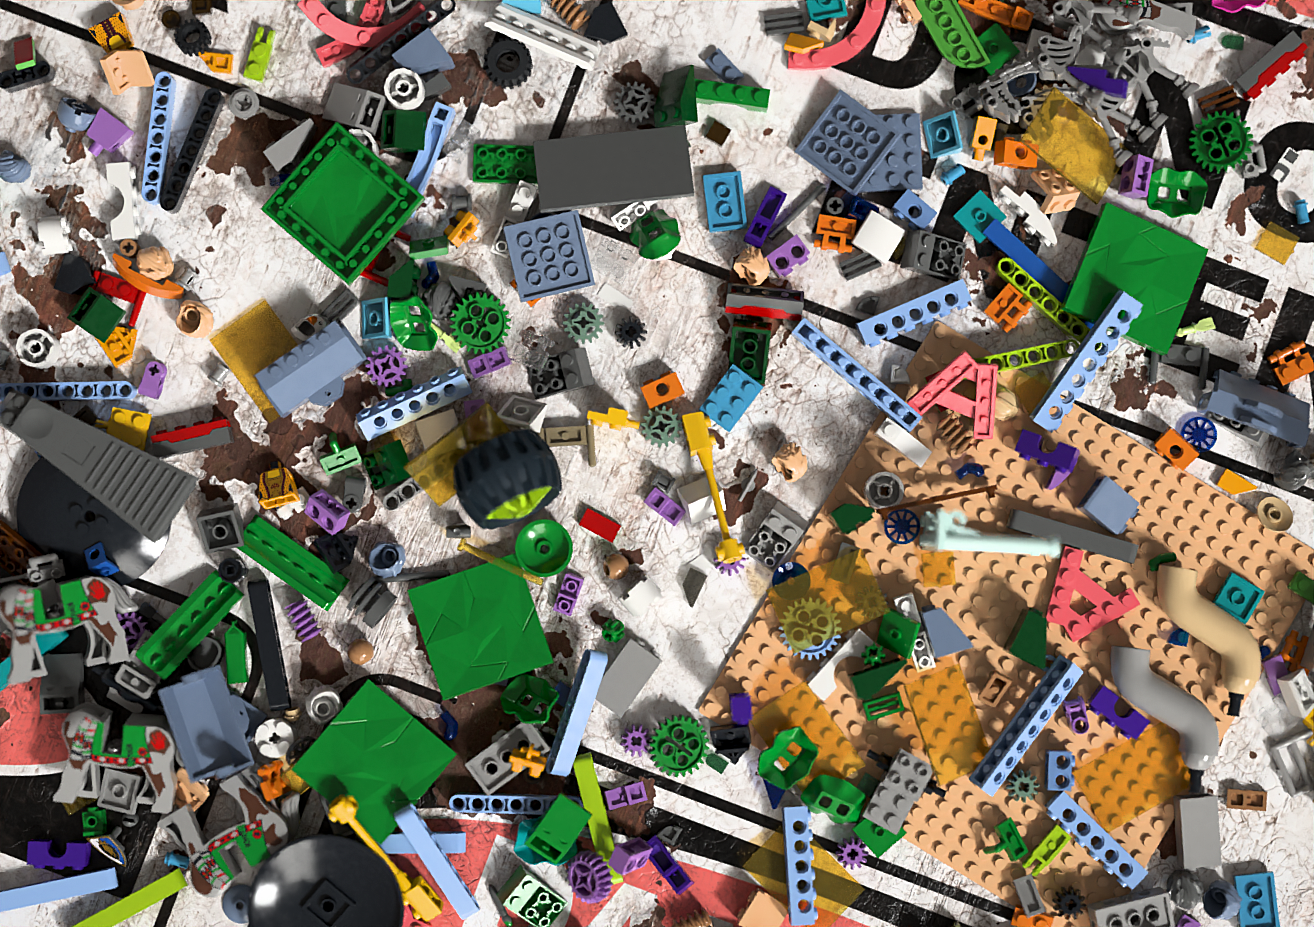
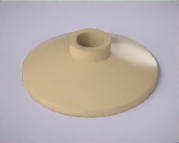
[1256,497,1293,533]

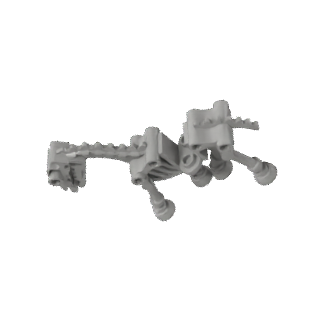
[978,0,1142,124]
[1019,37,1200,167]

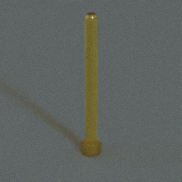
[457,538,544,586]

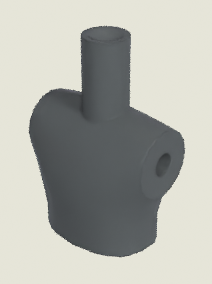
[446,523,471,539]

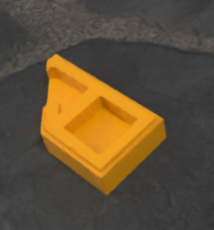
[784,33,824,54]
[198,51,234,75]
[1215,468,1257,495]

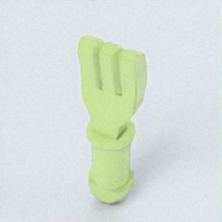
[1175,317,1216,337]
[431,322,461,353]

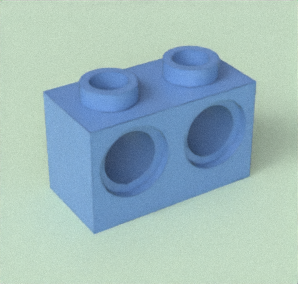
[1044,749,1075,791]

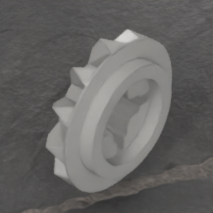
[229,88,260,119]

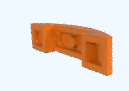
[957,0,1034,31]
[112,253,184,299]

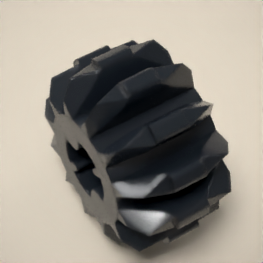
[615,316,647,349]
[1052,886,1086,920]

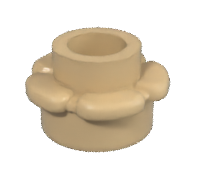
[283,706,302,722]

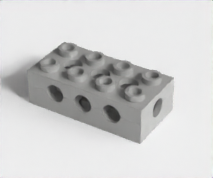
[465,722,552,796]
[1087,886,1175,927]

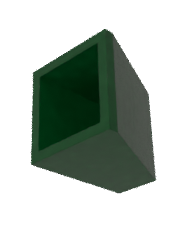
[1003,607,1047,670]

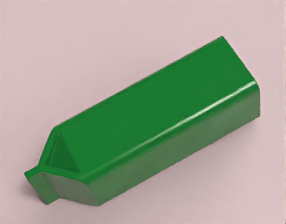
[224,621,249,684]

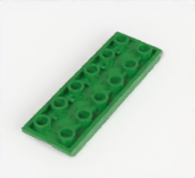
[473,144,538,185]
[236,514,350,611]
[135,570,245,681]

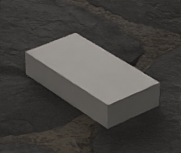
[1012,874,1046,918]

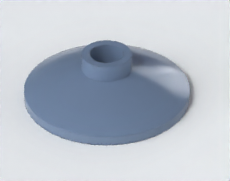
[222,885,251,924]

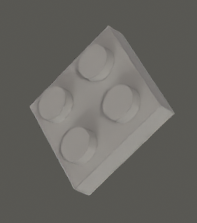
[97,768,144,815]

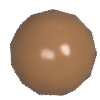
[603,554,629,580]
[347,638,374,665]

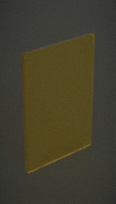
[1020,87,1129,205]
[210,300,298,423]
[404,402,511,507]
[766,548,890,654]
[903,663,990,786]
[749,680,866,793]
[1072,722,1190,833]
[743,821,865,927]

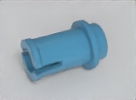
[1186,25,1211,44]
[940,163,965,186]
[1292,199,1310,224]
[164,851,190,869]

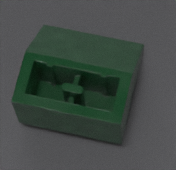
[380,109,427,153]
[387,260,421,301]
[67,287,126,343]
[360,439,415,490]
[827,503,875,534]

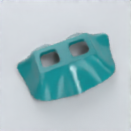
[513,816,578,866]

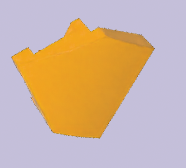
[95,326,138,369]

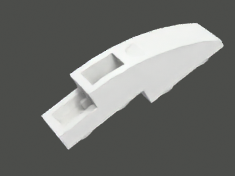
[490,180,538,259]
[998,185,1057,248]
[610,200,659,231]
[893,592,936,673]

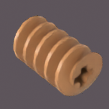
[550,0,591,30]
[936,412,976,455]
[671,907,713,927]

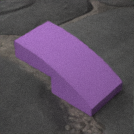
[467,346,512,379]
[1045,459,1078,490]
[644,487,686,526]
[1261,654,1288,696]
[603,781,648,810]

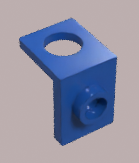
[84,542,119,577]

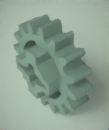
[563,302,604,344]
[641,406,682,448]

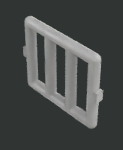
[1269,728,1314,798]

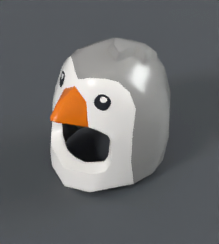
[291,313,330,342]

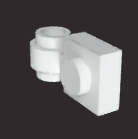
[275,486,310,520]

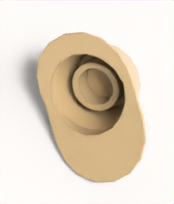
[994,384,1019,420]

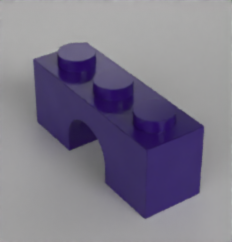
[1015,429,1080,474]
[1086,685,1150,740]
[729,692,752,724]
[27,839,91,870]

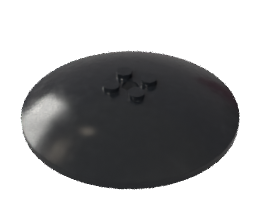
[16,456,172,586]
[247,834,404,927]

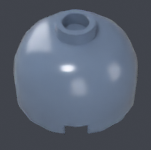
[57,97,97,133]

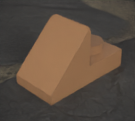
[977,670,1013,708]

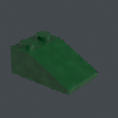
[653,65,698,128]
[728,318,772,384]
[847,657,908,701]

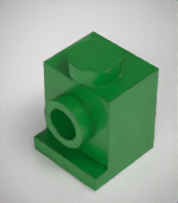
[82,806,108,836]

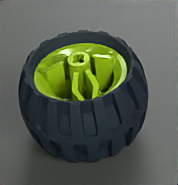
[453,429,562,530]

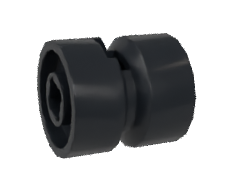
[218,558,248,583]

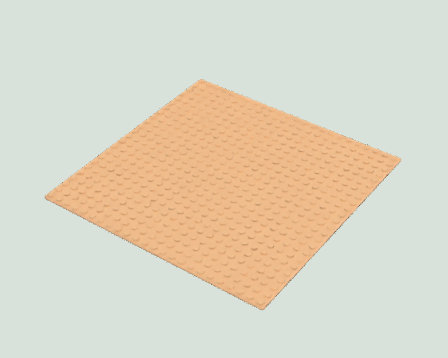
[699,321,1314,927]

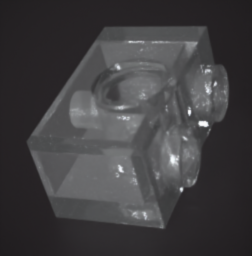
[442,119,481,165]

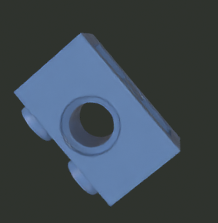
[892,189,937,230]

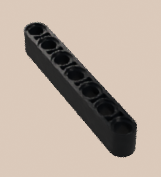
[346,0,456,84]
[160,88,225,214]
[247,578,292,712]

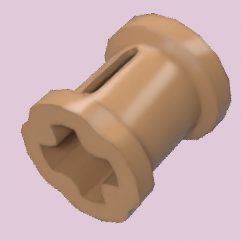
[119,239,141,258]

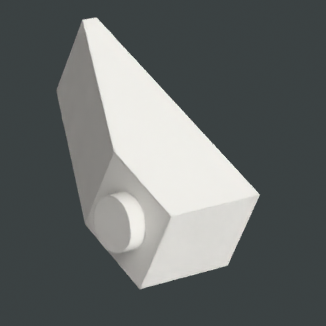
[874,417,932,468]

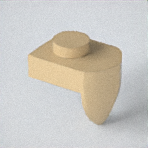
[806,18,836,42]

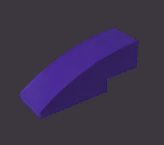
[1068,66,1128,99]
[743,186,787,249]
[646,835,694,895]

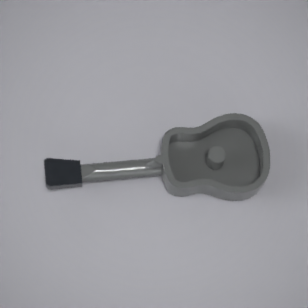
[138,602,223,671]

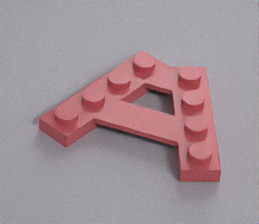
[907,350,998,439]
[1045,546,1140,643]

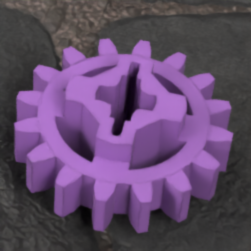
[366,345,408,387]
[117,612,150,653]

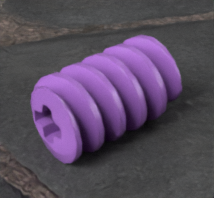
[284,600,322,643]

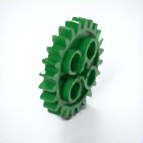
[1189,111,1253,174]
[448,292,511,354]
[647,714,710,778]

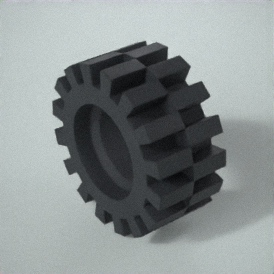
[174,19,212,57]

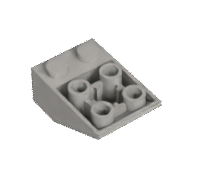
[322,82,389,137]
[263,118,318,177]
[1206,411,1270,448]
[744,501,809,573]

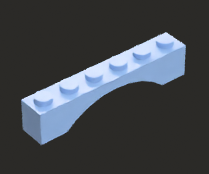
[405,102,456,218]

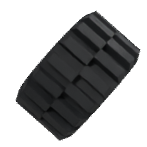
[484,37,533,89]

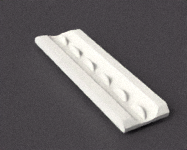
[484,2,602,71]

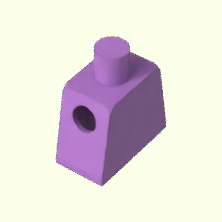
[86,107,134,157]

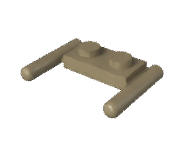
[537,425,596,467]

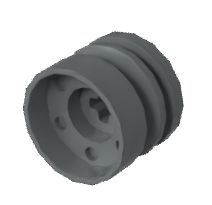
[347,577,398,629]

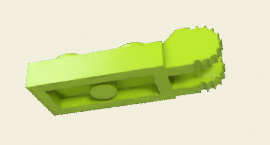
[243,26,275,83]
[1022,824,1072,877]

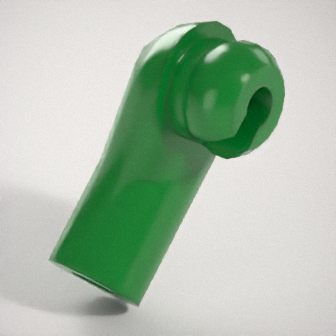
[385,379,413,397]
[1148,552,1176,571]

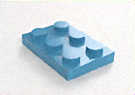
[703,171,747,233]
[699,363,764,432]
[1233,871,1280,927]

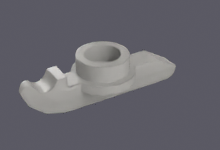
[737,468,758,502]

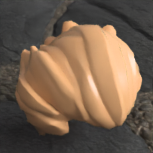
[136,246,174,281]
[733,246,770,286]
[175,300,214,338]
[771,442,807,482]

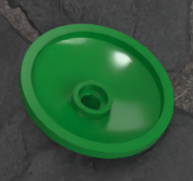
[515,519,573,577]

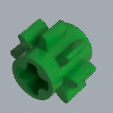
[601,618,625,643]
[861,643,886,669]

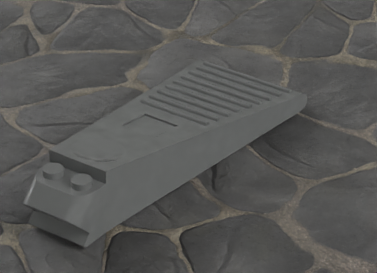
[0,390,199,544]

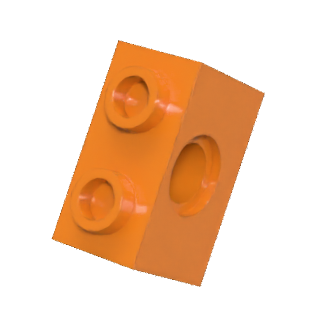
[993,137,1038,170]
[640,371,685,409]
[1154,426,1199,471]

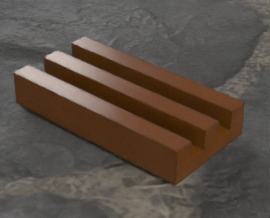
[1196,85,1240,118]

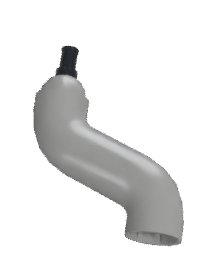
[1110,645,1219,793]

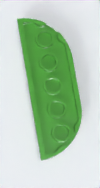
[915,0,990,69]

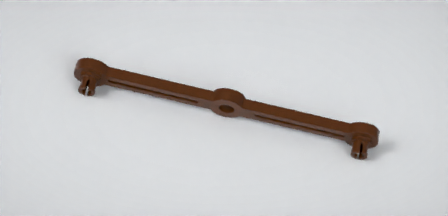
[876,485,998,520]

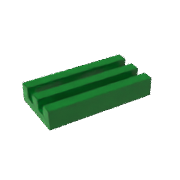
[862,691,905,721]

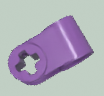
[138,361,167,400]
[1062,696,1089,734]

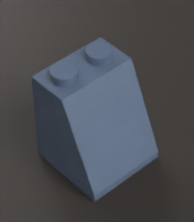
[392,27,455,76]
[1076,476,1140,535]
[918,604,974,658]

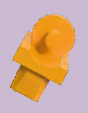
[444,210,479,247]
[509,743,547,777]

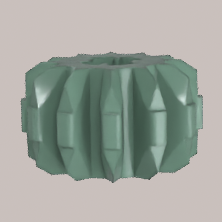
[1006,769,1039,803]

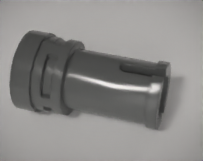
[991,123,1008,151]

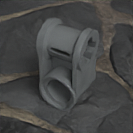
[343,475,367,513]

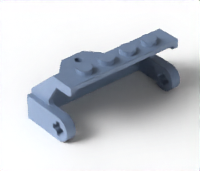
[255,320,368,418]
[1197,369,1312,449]
[158,665,255,783]

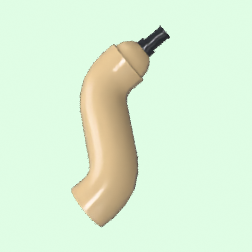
[1157,565,1261,717]

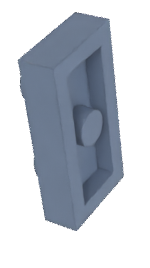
[704,48,744,84]

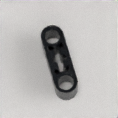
[0,61,56,93]

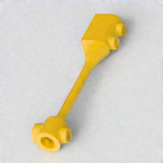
[681,412,745,563]
[328,795,444,921]

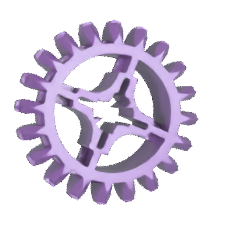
[566,850,613,904]

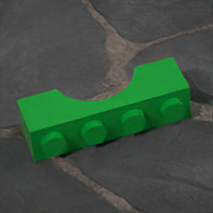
[695,79,770,113]

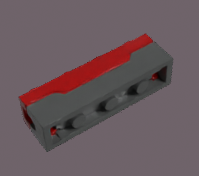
[1231,31,1308,101]
[725,283,804,321]
[150,416,234,459]

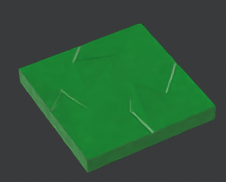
[260,122,425,286]
[1060,202,1209,356]
[407,553,554,700]
[291,679,457,845]

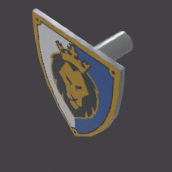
[86,826,127,867]

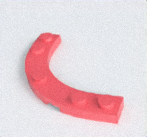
[296,0,432,47]
[315,0,386,68]
[788,0,886,70]

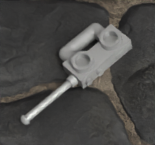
[946,67,1004,120]
[1234,109,1267,179]
[0,553,66,583]

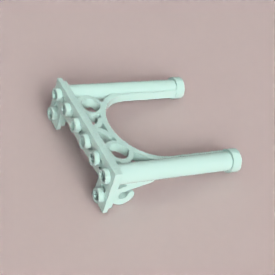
[919,510,1060,557]

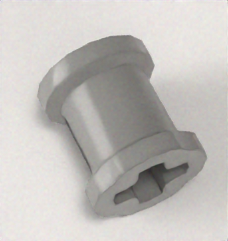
[175,266,200,291]
[207,362,232,387]

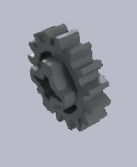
[614,82,655,124]

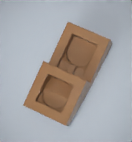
[1226,788,1267,811]

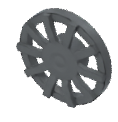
[286,736,316,768]

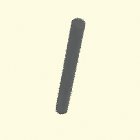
[767,183,827,241]
[372,569,450,584]

